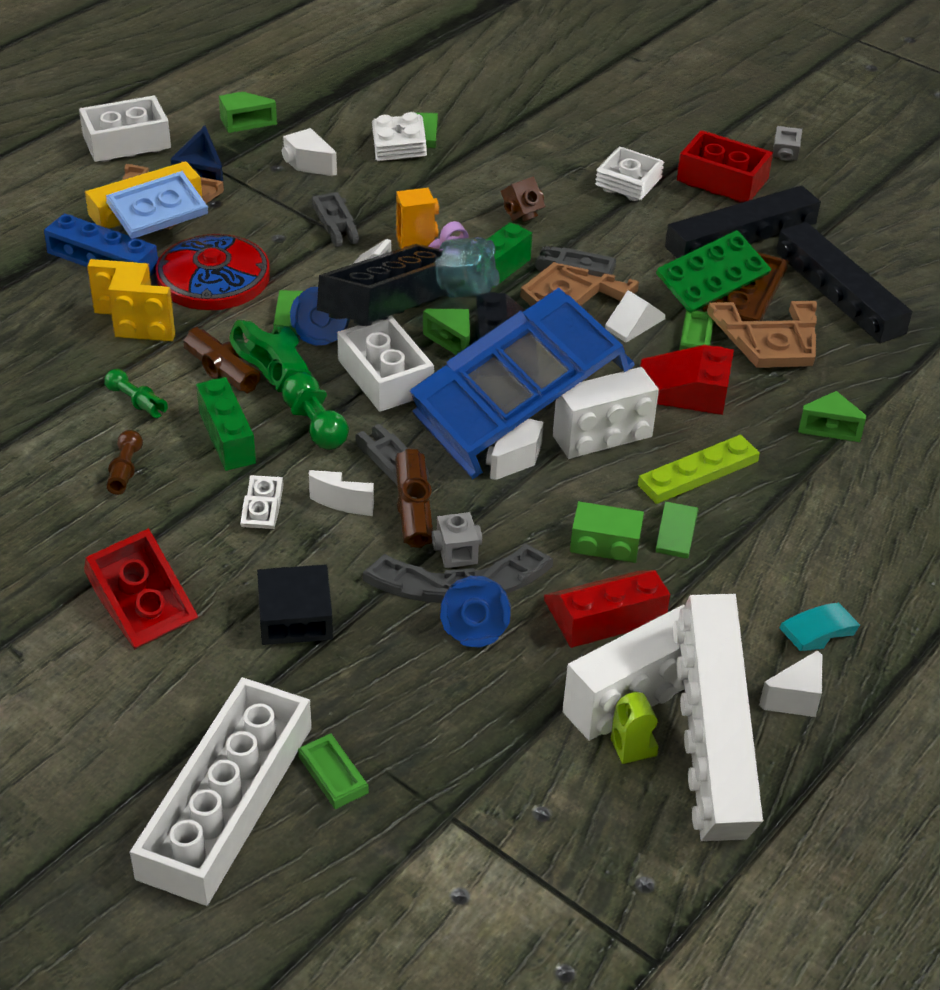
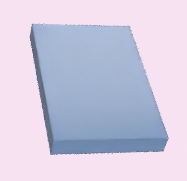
[106,171,208,239]

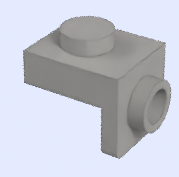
[772,126,802,161]

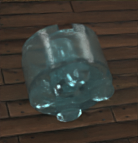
[436,237,500,298]

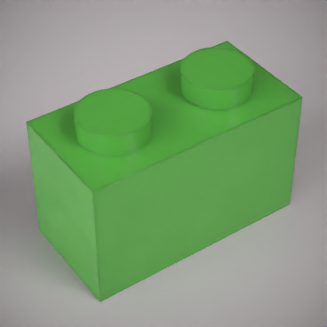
[570,501,644,563]

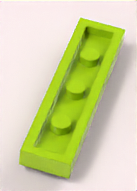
[638,434,760,504]

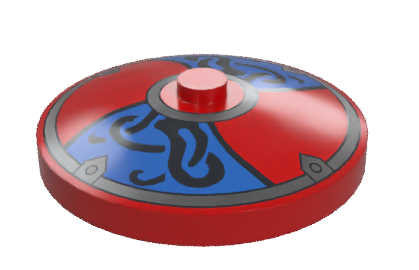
[156,234,270,310]

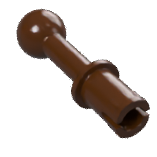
[107,430,143,495]

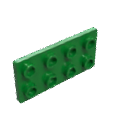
[656,231,771,313]

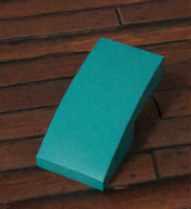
[779,602,860,651]

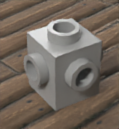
[432,512,482,568]

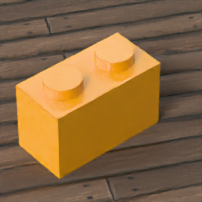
[396,188,439,248]

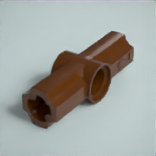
[183,327,261,394]
[395,449,433,548]

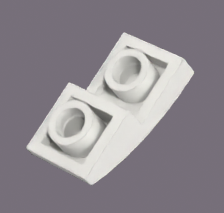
[309,470,374,516]
[240,475,284,529]

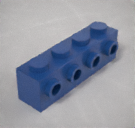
[44,213,158,276]

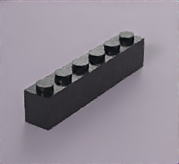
[665,185,821,259]
[776,222,913,344]

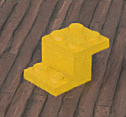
[87,259,175,342]

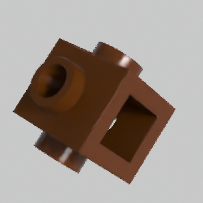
[500,177,546,222]

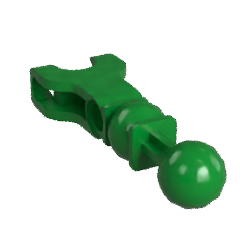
[229,320,349,450]

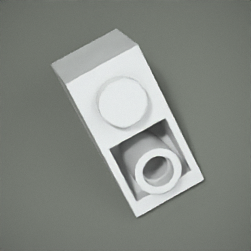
[486,419,544,480]

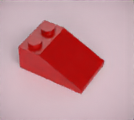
[640,345,734,415]
[84,528,198,650]

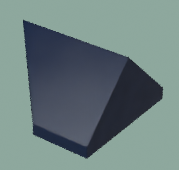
[170,125,224,185]

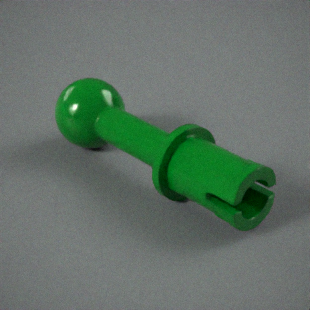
[104,369,168,418]

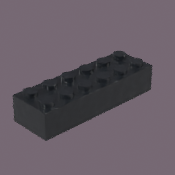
[317,244,464,326]

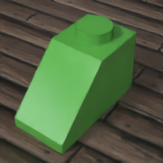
[219,92,277,133]

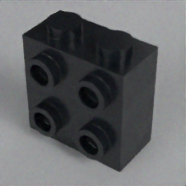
[257,564,333,645]

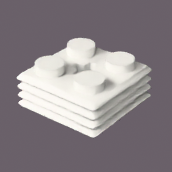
[372,112,427,161]
[595,147,664,201]

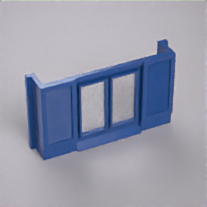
[409,288,635,480]

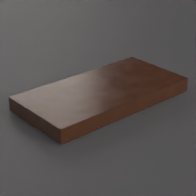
[703,252,789,322]

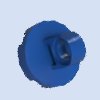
[290,287,350,345]
[440,576,511,647]

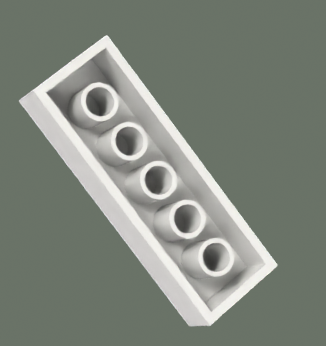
[673,594,763,841]
[130,677,312,906]

